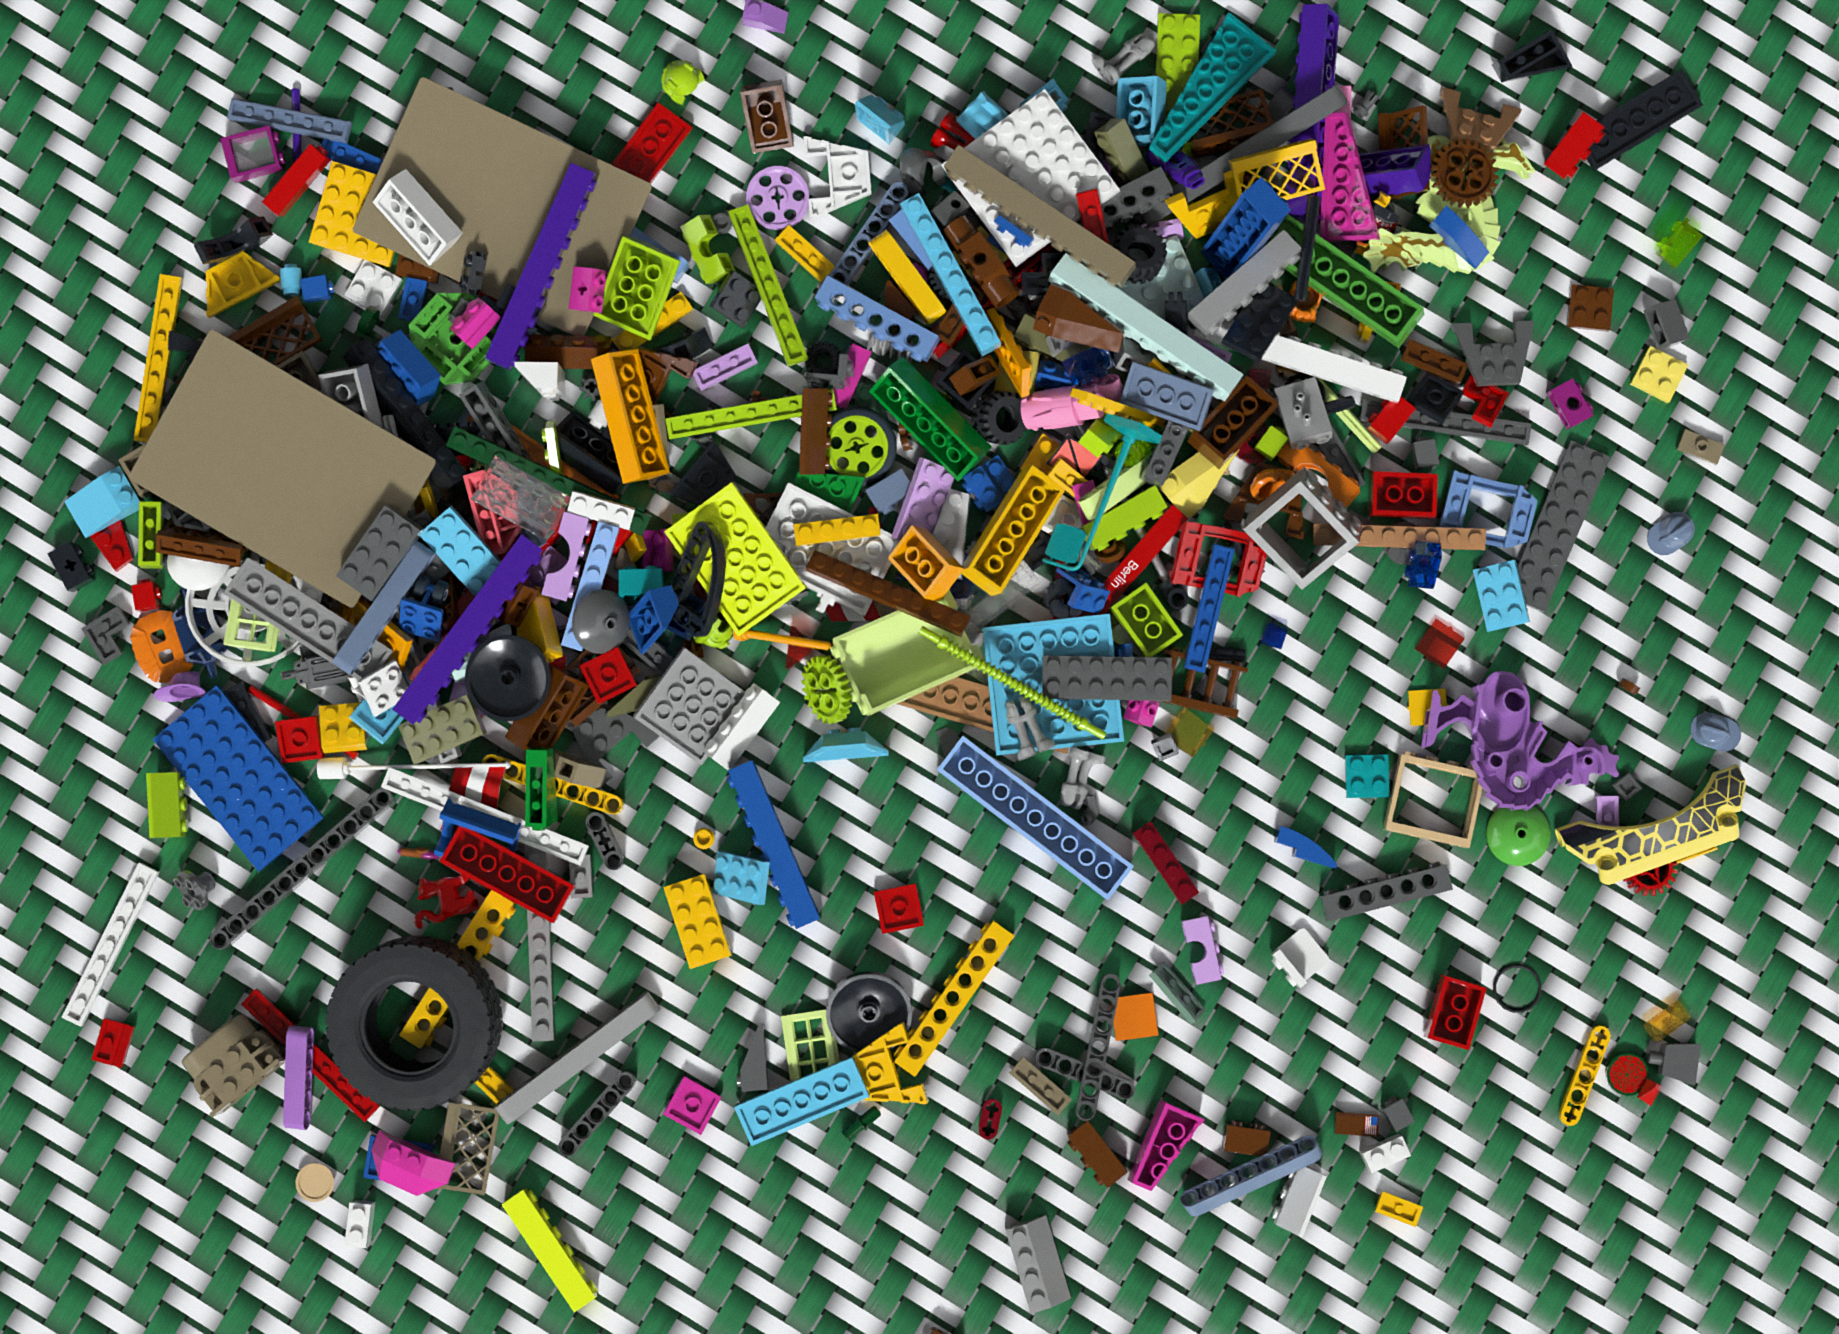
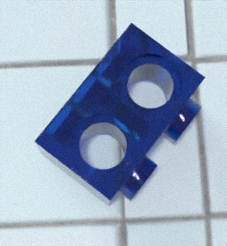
[1062,347,1115,386]
[1404,541,1442,589]

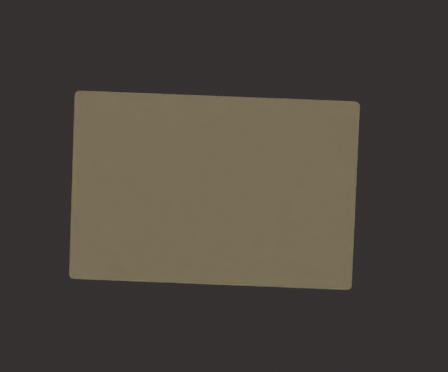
[353,77,652,336]
[129,330,436,608]

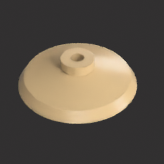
[296,1163,334,1202]

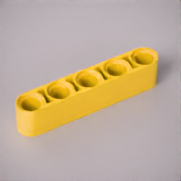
[868,230,947,325]

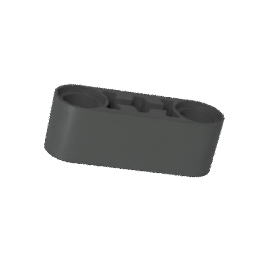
[586,812,625,870]

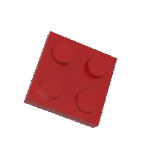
[580,647,637,704]
[275,715,325,763]
[874,884,924,934]

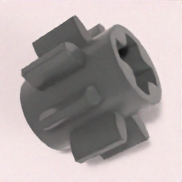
[579,374,600,402]

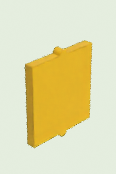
[1407,689,1448,726]

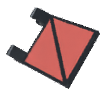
[1046,433,1117,487]

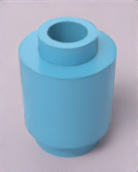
[280,264,302,296]

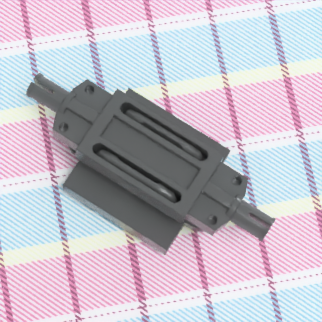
[281,646,350,689]

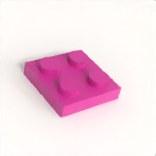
[663,1076,722,1135]

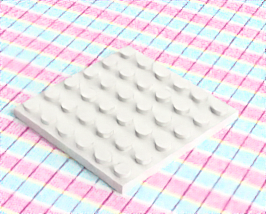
[941,89,1120,267]

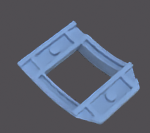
[1437,470,1538,548]

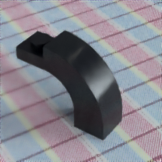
[194,216,273,265]

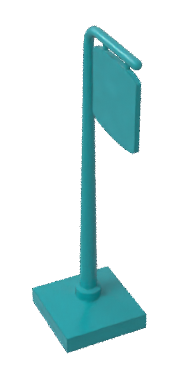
[1042,413,1162,571]

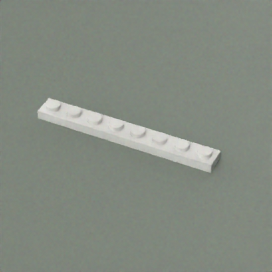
[62,863,160,1027]

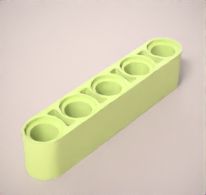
[1078,449,1152,520]

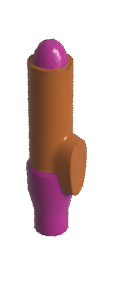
[397,847,439,859]

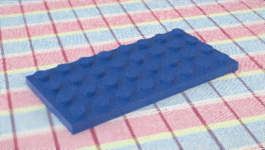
[153,685,325,872]

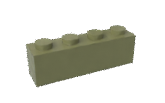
[1094,118,1155,206]

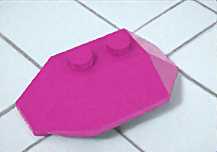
[371,1130,456,1196]

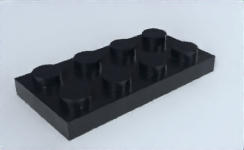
[1221,283,1298,363]

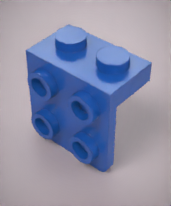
[1056,567,1110,614]

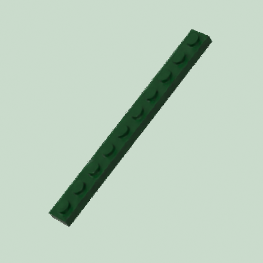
[446,425,651,536]

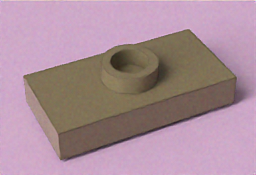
[1676,429,1725,465]

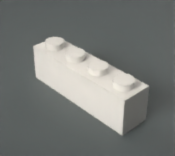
[703,683,780,770]

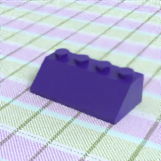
[1359,144,1430,197]

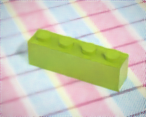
[1078,485,1168,551]

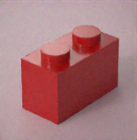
[1367,396,1416,444]

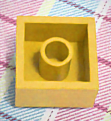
[319,702,367,753]

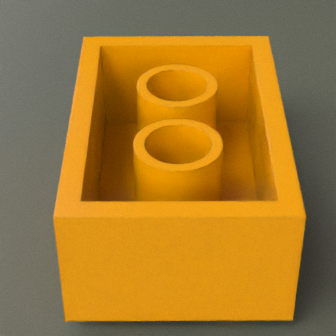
[888,525,964,602]

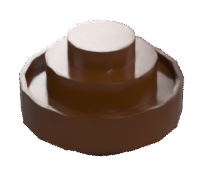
[1094,538,1126,563]

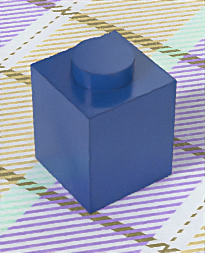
[300,275,335,303]

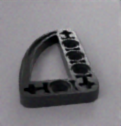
[670,521,726,637]

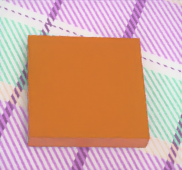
[1110,992,1158,1041]

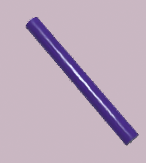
[291,88,302,164]

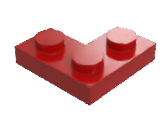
[1463,374,1509,428]

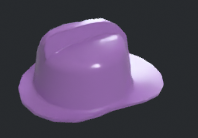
[154,671,206,702]

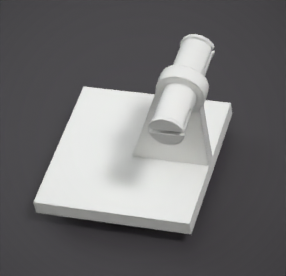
[348,659,408,717]

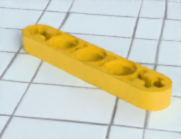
[1559,1025,1611,1126]

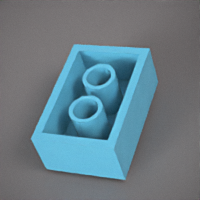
[1116,76,1167,146]

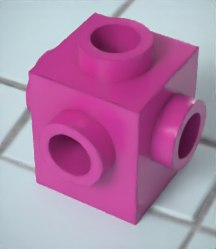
[1123,700,1160,727]

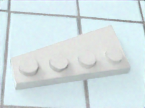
[933,489,970,580]

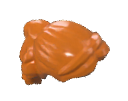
[1289,280,1323,323]
[1250,469,1294,501]

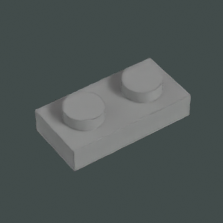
[569,854,593,899]

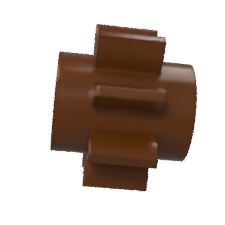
[677,639,704,658]

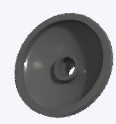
[572,589,630,654]

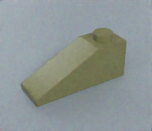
[605,674,661,719]

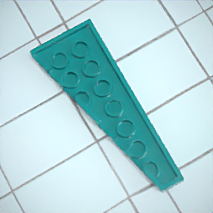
[1149,12,1276,163]

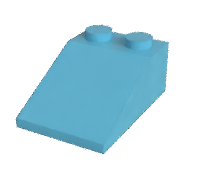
[855,94,905,145]
[64,466,140,538]

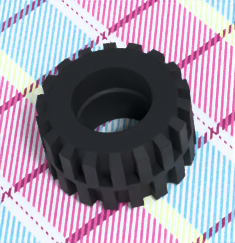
[1113,224,1167,284]
[971,390,1027,445]

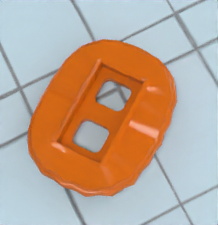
[130,610,193,683]

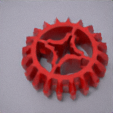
[1622,861,1678,896]

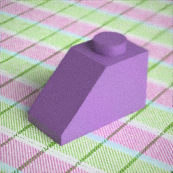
[742,0,789,34]

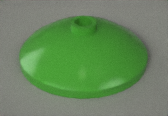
[1486,806,1551,866]

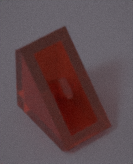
[785,626,814,670]

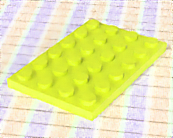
[664,482,807,636]

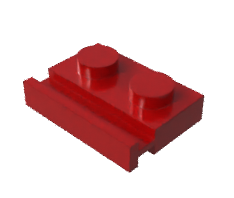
[91,1018,136,1068]

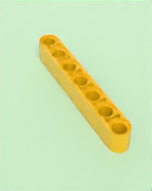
[482,754,625,814]

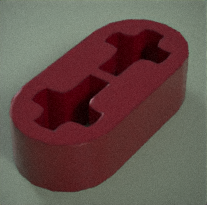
[979,1098,1002,1140]

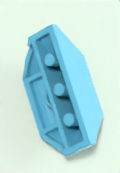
[803,728,889,763]

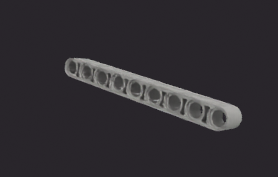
[494,991,661,1124]

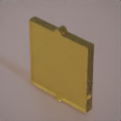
[1164,707,1214,758]

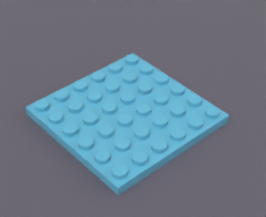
[982,614,1124,756]

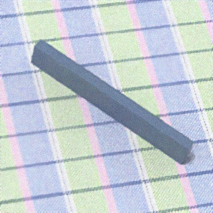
[227,98,352,143]

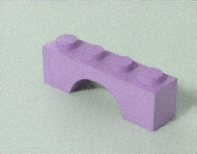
[541,512,592,601]

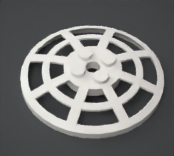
[185,548,300,667]

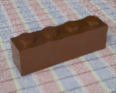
[524,334,612,369]

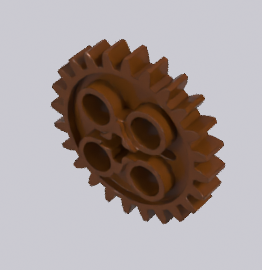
[1430,139,1499,208]

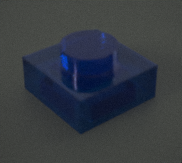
[1260,623,1288,650]

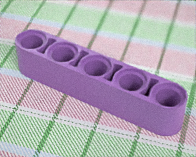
[283,1025,314,1130]

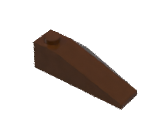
[1033,283,1125,353]

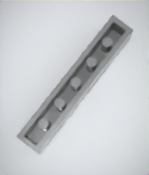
[1188,230,1301,337]

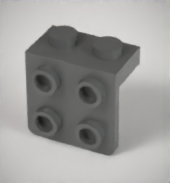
[804,354,855,389]

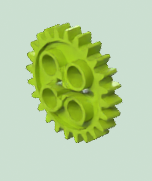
[801,654,853,724]

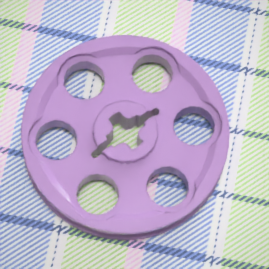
[746,166,810,230]

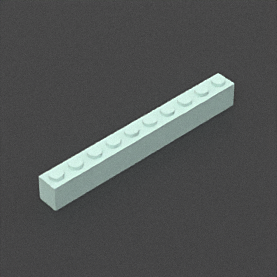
[1048,253,1243,401]

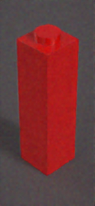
[262,144,332,217]

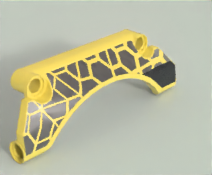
[1555,764,1746,885]

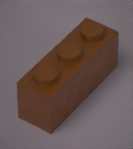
[1067,1121,1128,1188]

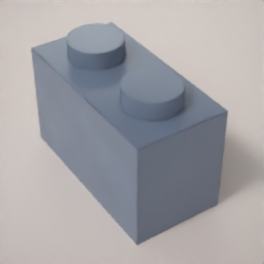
[865,469,910,515]

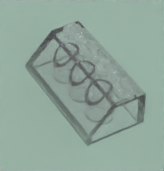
[954,559,1041,636]

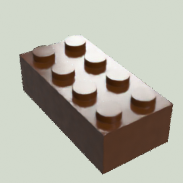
[1187,376,1279,470]

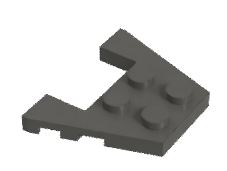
[1451,320,1534,386]
[572,701,660,786]

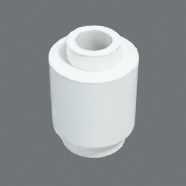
[588,400,608,429]

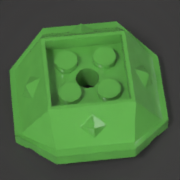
[409,293,501,385]

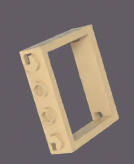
[1383,751,1482,848]

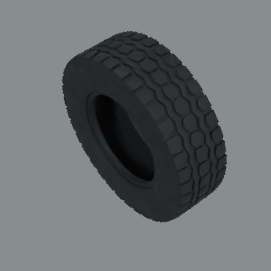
[326,935,503,1111]

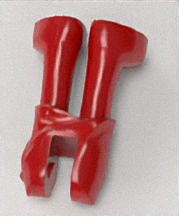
[930,111,975,150]

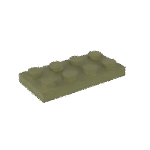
[398,694,487,765]

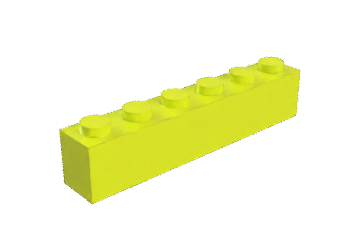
[502,1188,598,1313]

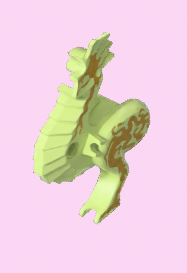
[1362,135,1535,274]

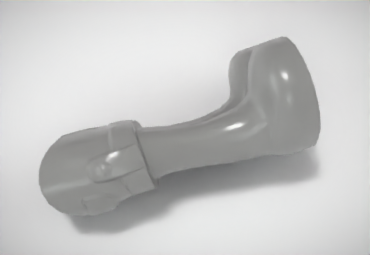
[1091,33,1155,85]
[1006,695,1056,761]
[1060,747,1106,810]

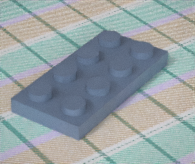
[1119,361,1215,431]

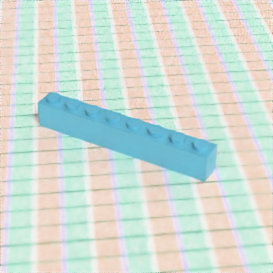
[900,193,1001,356]

